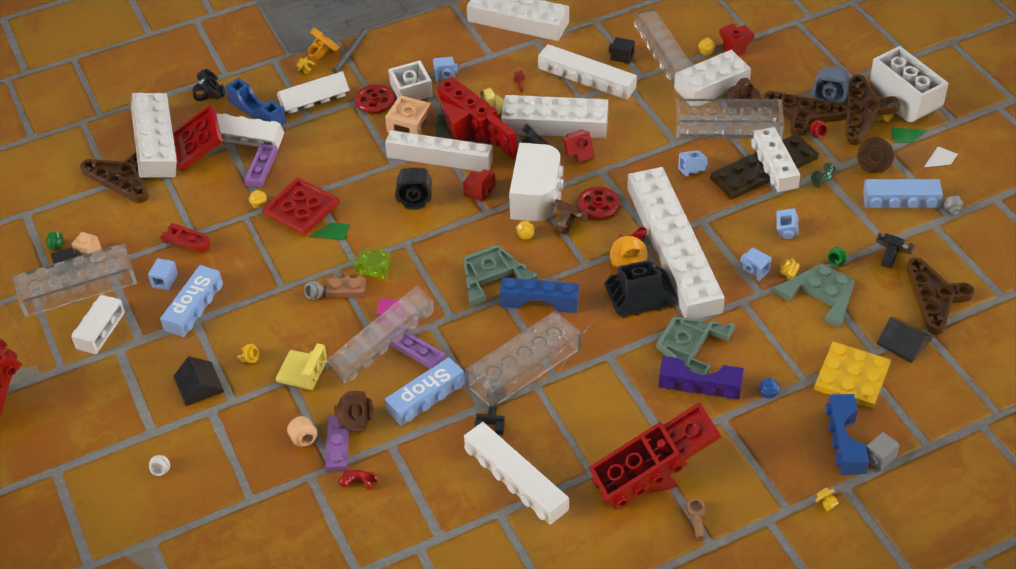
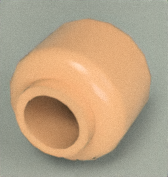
[287,416,317,447]

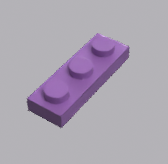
[244,144,278,187]
[387,327,446,369]
[326,416,349,472]

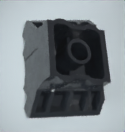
[604,260,679,318]

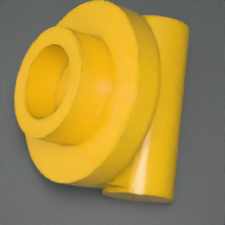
[780,258,800,280]

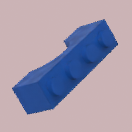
[226,77,286,126]
[499,277,579,313]
[824,394,869,475]

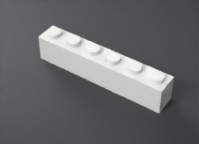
[538,44,637,100]
[385,130,493,172]
[464,422,569,525]

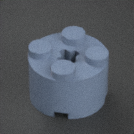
[812,67,850,103]

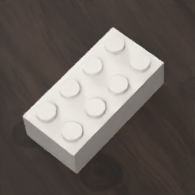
[674,50,751,108]

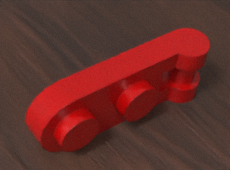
[160,223,210,252]

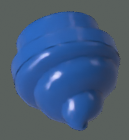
[759,378,780,398]

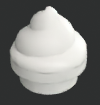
[149,455,170,476]

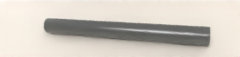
[332,29,367,74]

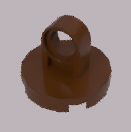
[726,78,761,112]
[857,137,894,173]
[553,199,589,235]
[334,390,374,432]

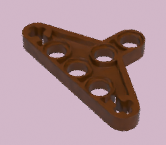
[846,75,900,145]
[763,91,848,137]
[80,153,149,203]
[907,257,974,335]

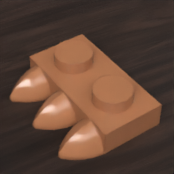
[326,274,366,298]

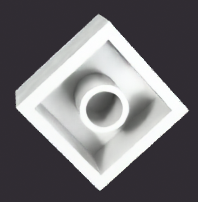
[388,60,433,100]

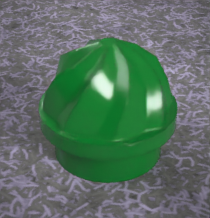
[45,232,65,250]
[828,247,847,266]

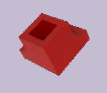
[719,23,755,55]
[563,129,595,162]
[463,169,496,202]

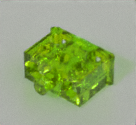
[354,248,392,278]

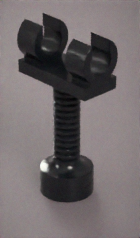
[474,384,505,435]

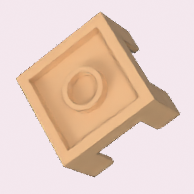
[385,95,433,135]

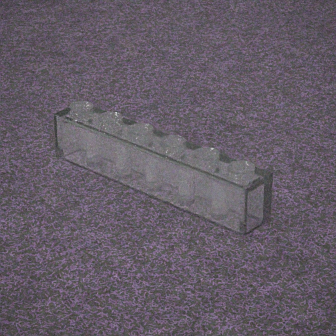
[634,9,692,85]
[327,285,434,384]

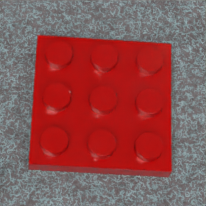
[172,104,223,171]
[262,177,340,236]

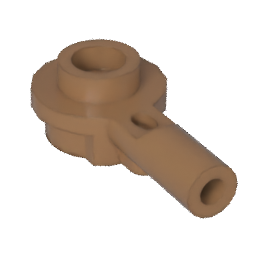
[685,498,706,540]

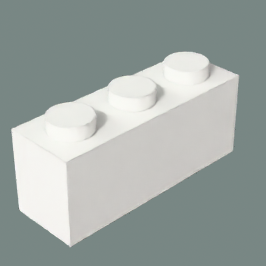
[71,295,125,354]

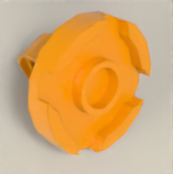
[308,28,340,60]
[610,236,648,268]

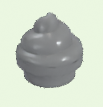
[944,196,963,216]
[304,281,325,300]

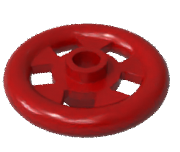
[355,84,395,113]
[577,186,621,220]

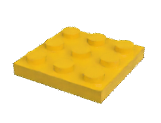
[814,342,891,409]

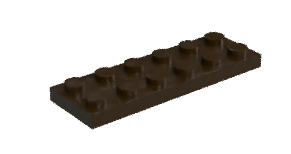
[710,133,819,200]

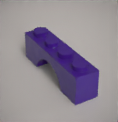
[658,356,744,399]

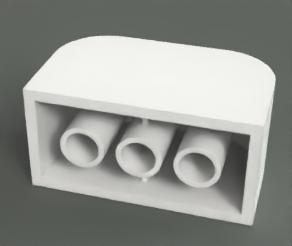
[870,46,949,122]
[509,143,564,221]

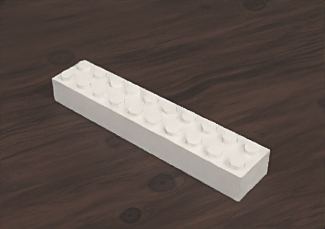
[627,167,725,319]

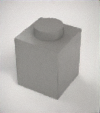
[866,432,900,471]

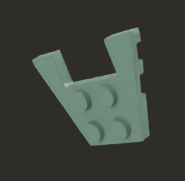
[463,244,538,306]
[774,263,855,329]
[656,316,736,375]

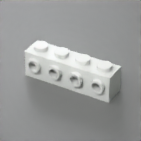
[276,71,350,114]
[216,114,284,149]
[751,127,800,192]

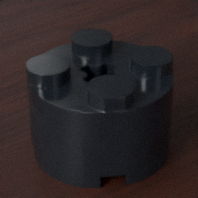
[395,168,432,210]

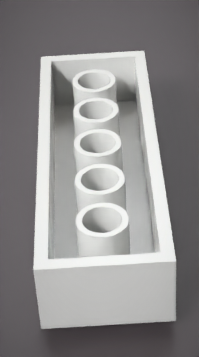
[467,0,569,41]
[131,93,177,177]
[501,95,608,138]

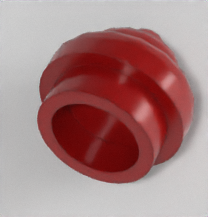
[809,120,827,138]

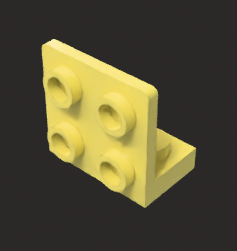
[276,343,327,390]

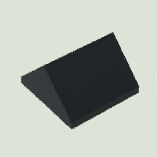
[877,317,933,363]
[173,356,224,406]

